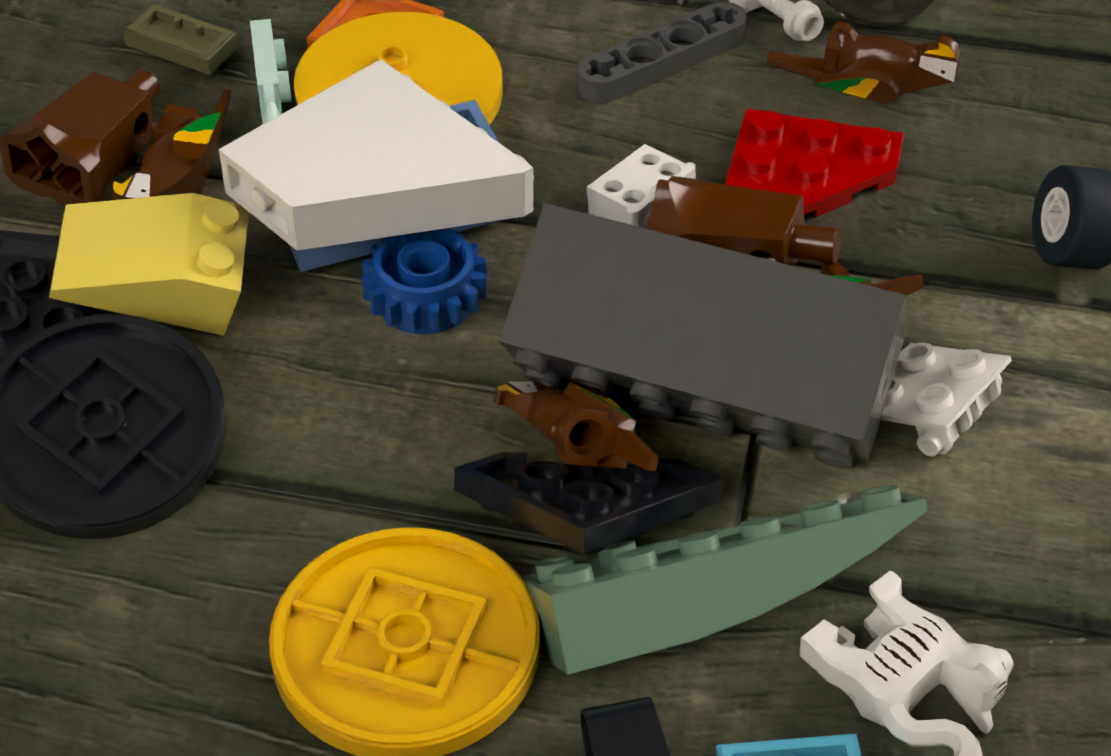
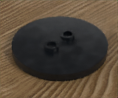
[0,314,227,539]

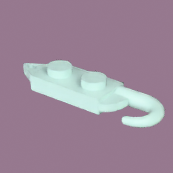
[250,19,292,125]

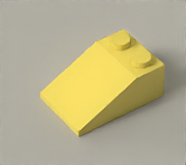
[49,193,249,336]

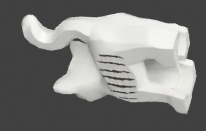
[800,571,1014,756]

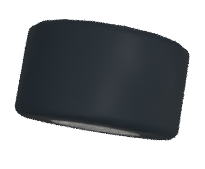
[1032,165,1111,270]

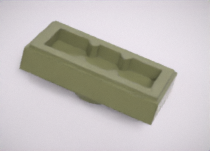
[123,4,239,75]

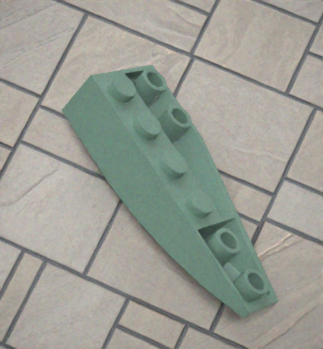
[520,485,928,675]

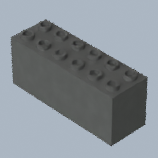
[499,203,908,469]

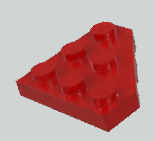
[725,108,904,218]

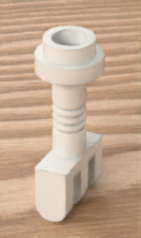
[729,0,824,41]

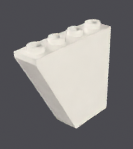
[219,59,534,251]

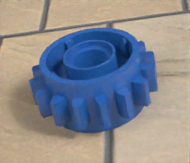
[361,228,487,334]

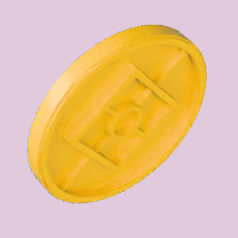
[294,12,503,125]
[269,528,540,756]

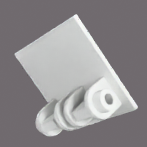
[881,343,1012,457]

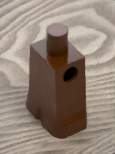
[0,69,160,205]
[646,176,841,267]

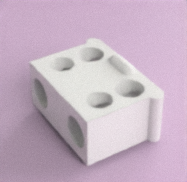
[587,144,696,228]

